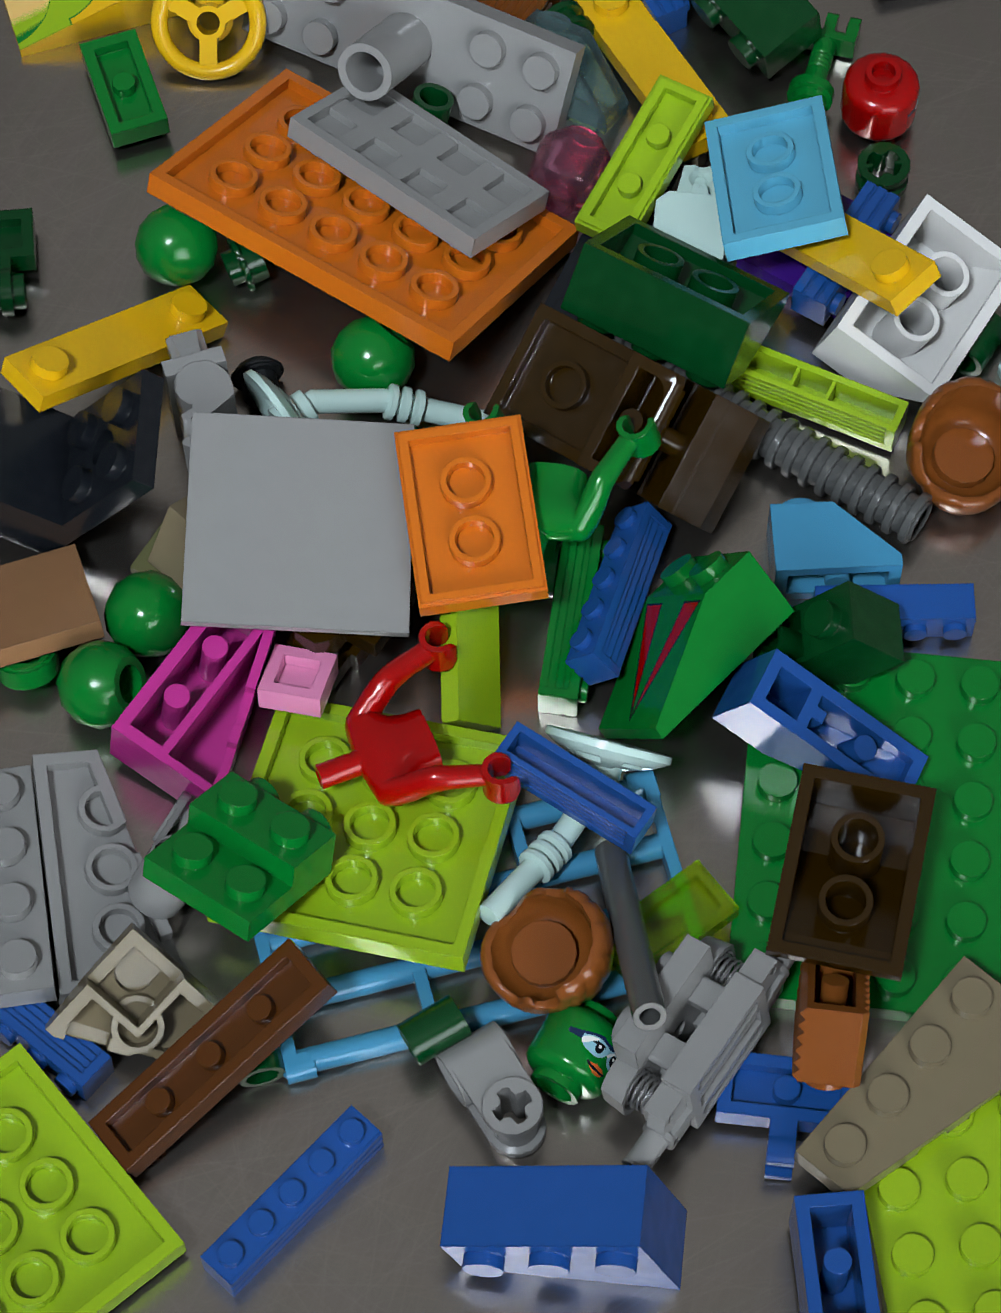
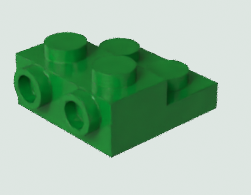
[143,771,336,942]

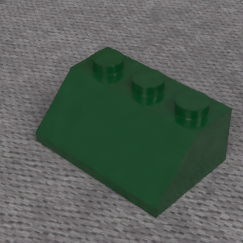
[560,215,790,389]

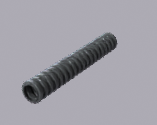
[612,336,933,544]

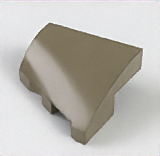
[45,923,221,1059]

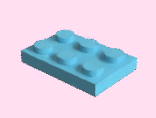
[704,95,848,262]

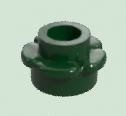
[220,238,270,292]

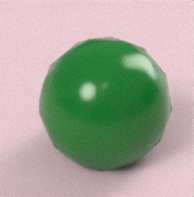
[135,204,218,287]
[331,316,415,390]
[104,570,190,659]
[56,640,146,730]

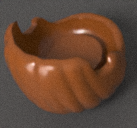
[906,376,1001,516]
[480,886,615,1014]

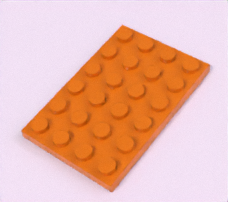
[147,68,579,362]

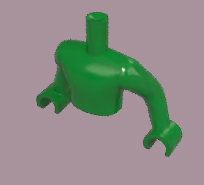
[463,402,662,557]

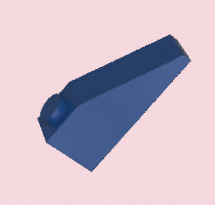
[712,648,928,784]

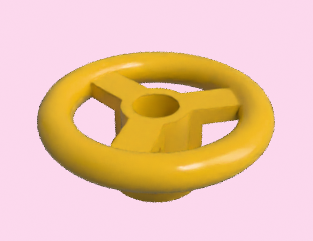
[150,0,267,81]

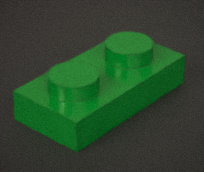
[79,29,170,148]

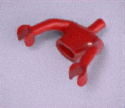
[314,621,521,807]

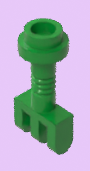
[787,9,862,112]

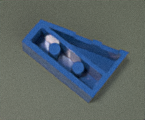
[440,1165,687,1290]

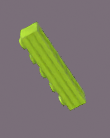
[732,345,909,452]

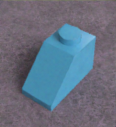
[766,498,903,600]

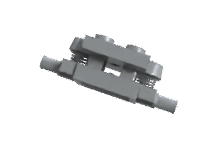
[601,934,795,1169]

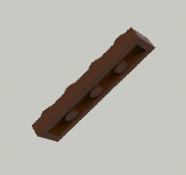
[88,938,337,1177]

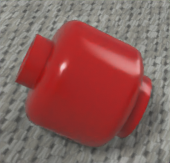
[840,52,920,141]

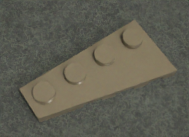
[794,956,1001,1192]

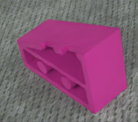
[110,626,276,802]

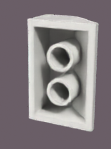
[812,194,1001,402]

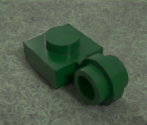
[0,208,37,317]

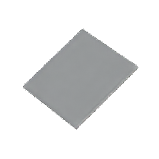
[181,412,414,637]

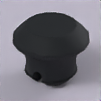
[231,356,284,409]

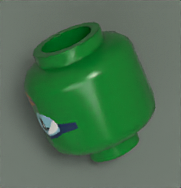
[526,1000,617,1105]

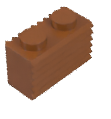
[792,962,870,1091]

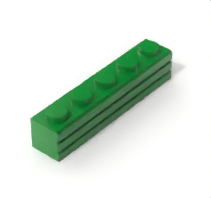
[538,524,608,717]

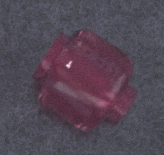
[527,125,611,217]

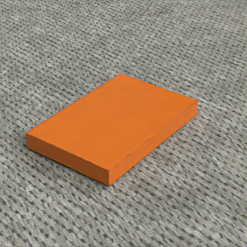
[394,414,549,617]

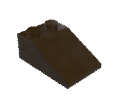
[765,763,937,982]

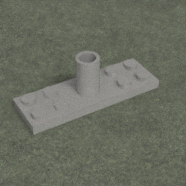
[241,0,585,158]

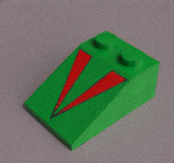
[598,551,795,739]

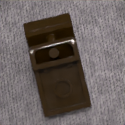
[483,302,770,534]

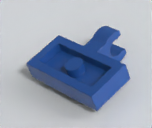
[715,1052,849,1181]

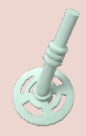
[243,369,489,426]
[480,725,673,926]

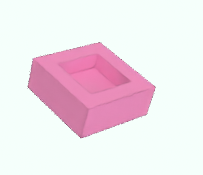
[257,644,339,718]

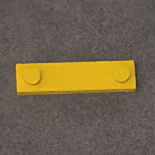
[574,0,728,162]
[779,213,941,316]
[0,284,228,413]

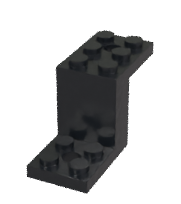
[0,369,164,553]

